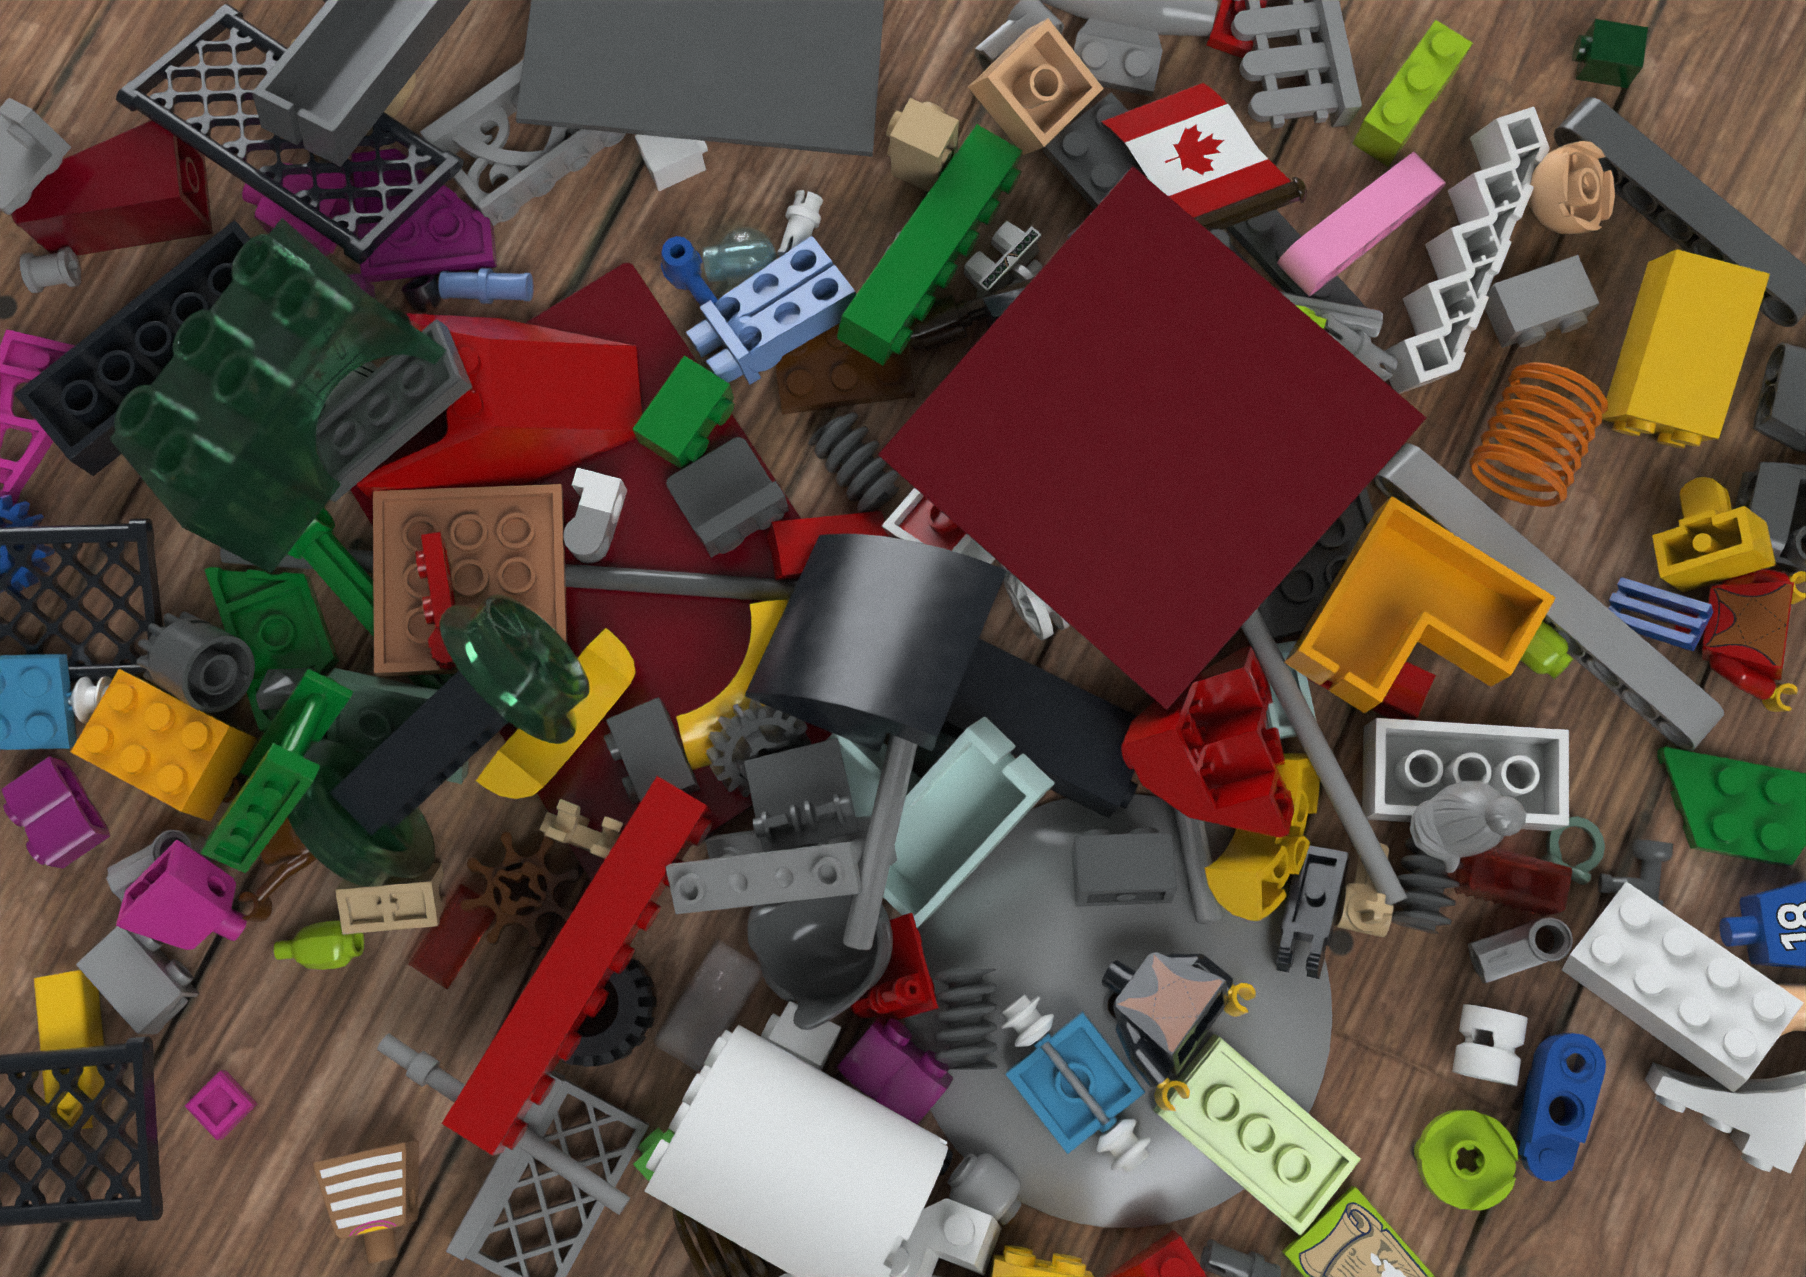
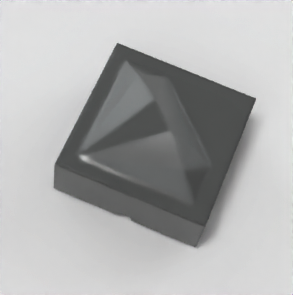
[256,668,316,710]

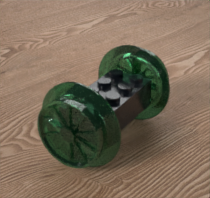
[288,594,590,887]

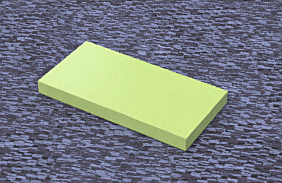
[1153,1034,1361,1236]

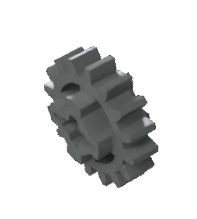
[706,699,811,797]

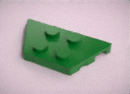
[204,567,339,733]
[1657,747,1806,867]

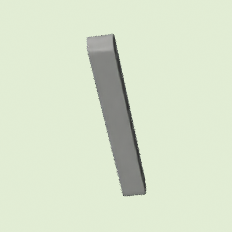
[1374,443,1724,751]

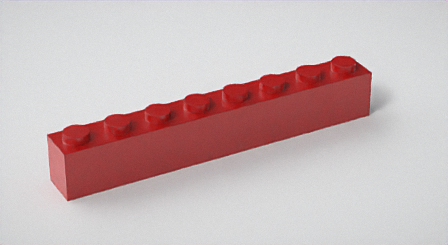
[441,776,713,1156]

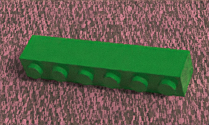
[837,124,1022,366]

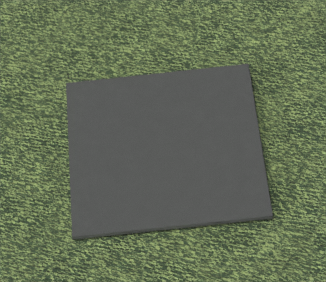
[516,0,884,157]

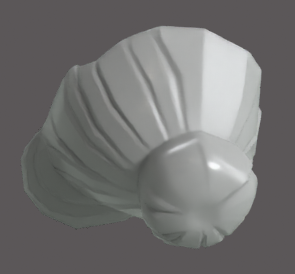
[1410,781,1526,873]

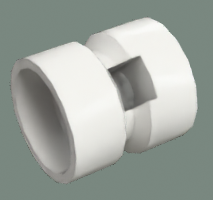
[1452,1004,1528,1086]

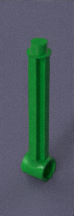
[267,494,456,690]

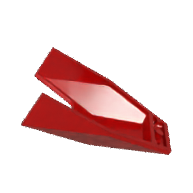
[347,310,643,501]

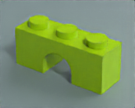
[1352,20,1473,167]

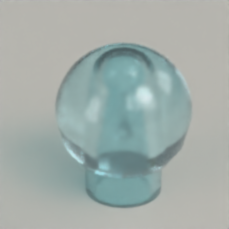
[703,227,777,287]

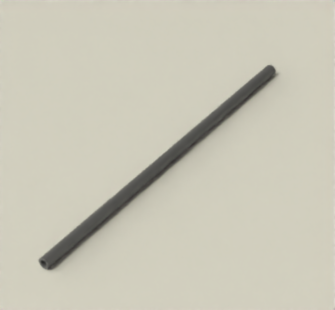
[220,540,798,601]

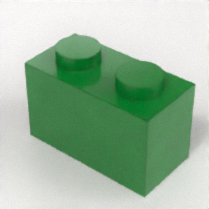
[633,355,735,469]

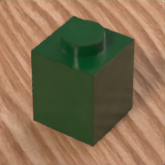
[1572,19,1648,88]

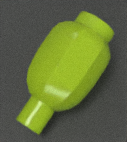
[1520,621,1574,679]
[274,920,364,970]

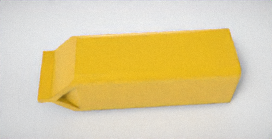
[34,970,108,1129]

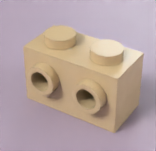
[886,98,959,192]

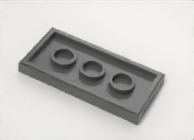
[302,319,472,502]

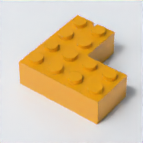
[1284,496,1556,713]

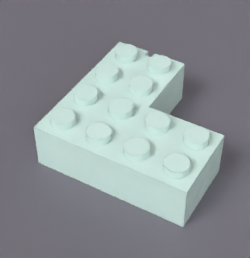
[826,717,1055,928]

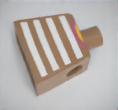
[313,1140,419,1264]

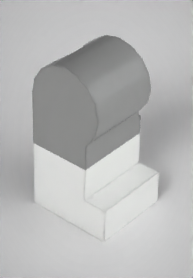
[563,468,627,564]

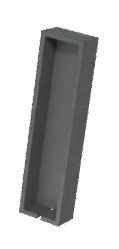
[252,0,471,167]

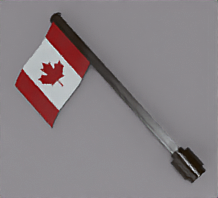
[909,83,1307,351]

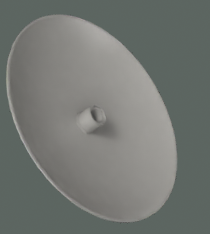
[904,794,1332,1228]

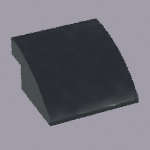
[745,534,1007,752]

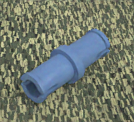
[438,268,534,304]

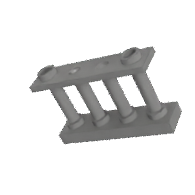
[666,815,897,914]

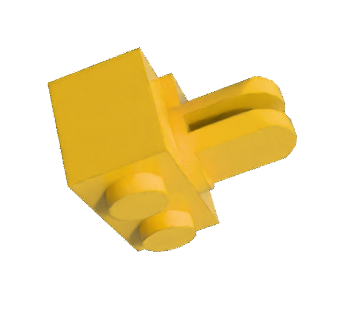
[1652,477,1776,593]

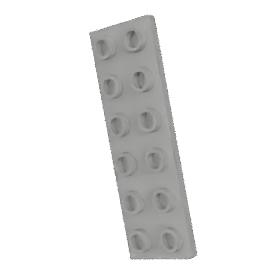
[0,98,71,215]

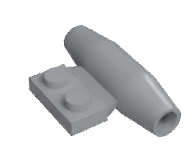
[1040,0,1218,97]

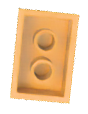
[70,669,258,821]

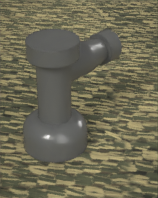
[1598,840,1674,906]

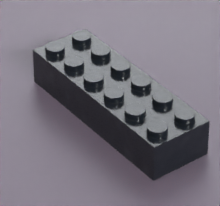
[15,220,308,476]

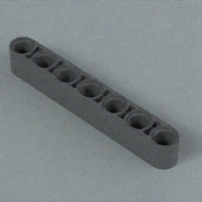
[1554,97,1806,327]

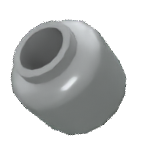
[947,1153,1022,1226]

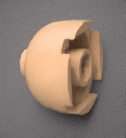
[1528,141,1615,234]

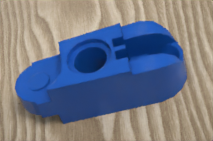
[1516,1033,1606,1182]

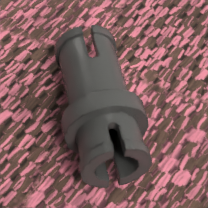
[1200,1239,1281,1277]

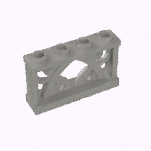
[420,60,626,226]

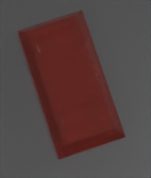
[408,883,496,989]

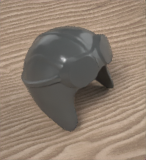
[747,894,893,1030]

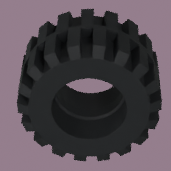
[563,958,657,1067]

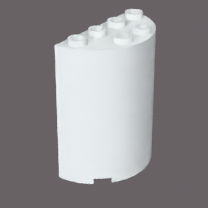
[645,1025,948,1277]

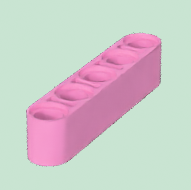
[1277,152,1446,296]

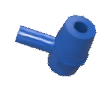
[661,236,718,306]

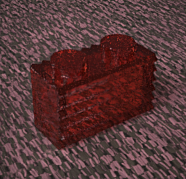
[1453,847,1572,916]

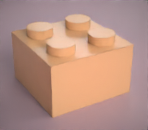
[968,18,1104,155]

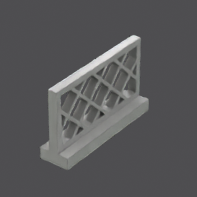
[446,1070,649,1277]

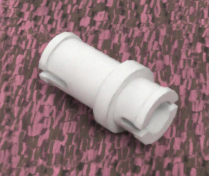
[777,190,823,257]

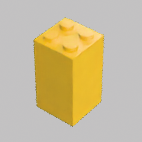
[1602,249,1770,449]

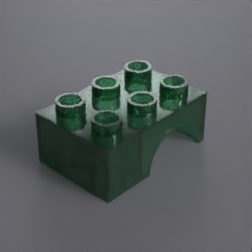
[110,218,446,574]

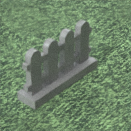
[1231,0,1362,129]

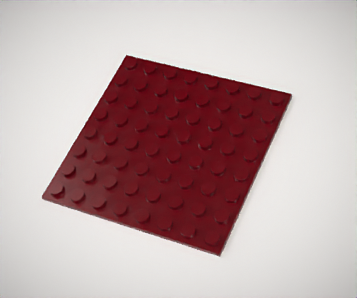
[878,166,1427,710]

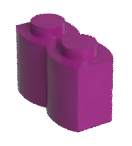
[2,756,110,869]
[837,1015,954,1124]

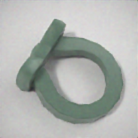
[1540,816,1605,885]

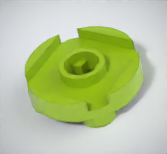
[1414,1110,1518,1210]

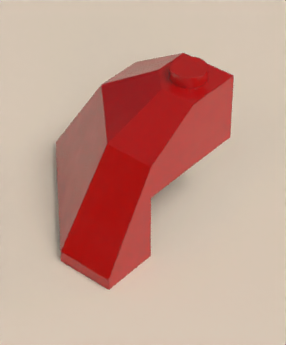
[1121,646,1294,838]

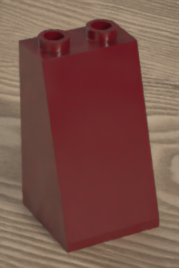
[11,120,213,256]

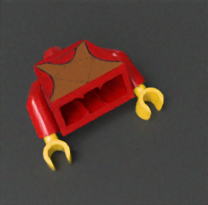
[1675,569,1806,712]

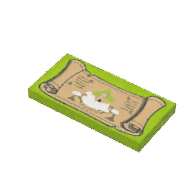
[1281,1186,1435,1277]

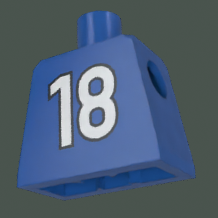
[1719,880,1806,969]

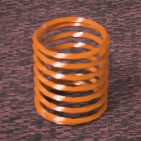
[1469,362,1608,507]

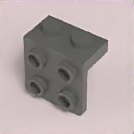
[666,437,789,558]

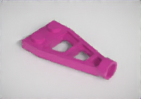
[0,329,75,506]

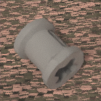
[20,247,81,293]

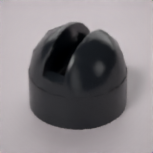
[401,274,441,312]

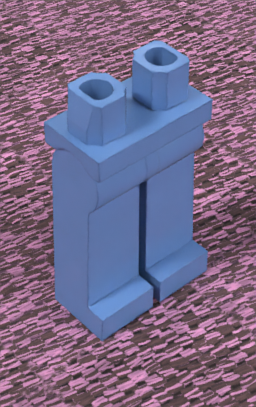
[686,236,856,385]

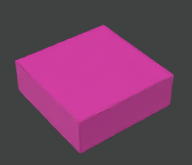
[185,1070,257,1140]

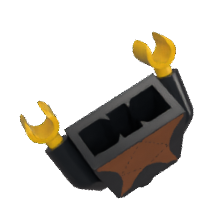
[1102,952,1256,1111]

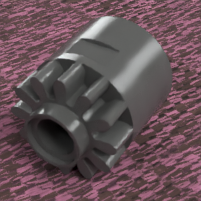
[136,611,255,713]

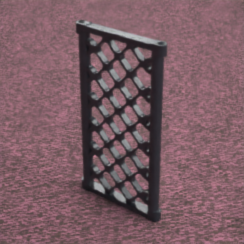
[116,4,464,264]
[0,518,163,684]
[0,1036,163,1227]

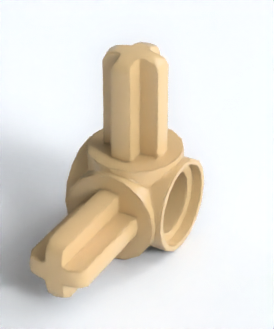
[1335,842,1393,938]

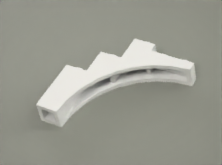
[1645,1063,1806,1174]

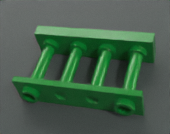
[201,669,353,874]

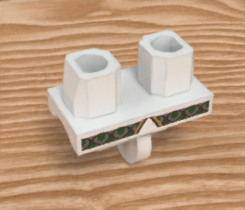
[964,221,1043,298]

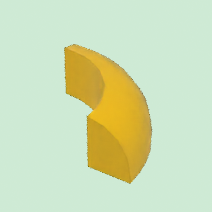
[676,600,789,770]
[475,628,635,799]
[1204,753,1320,921]

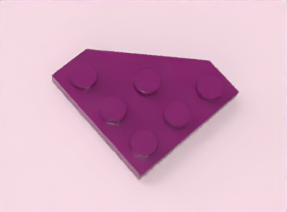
[352,148,497,283]

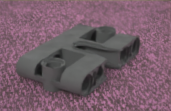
[1735,342,1806,574]

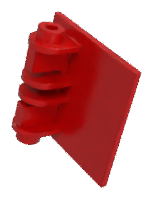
[850,913,938,1020]

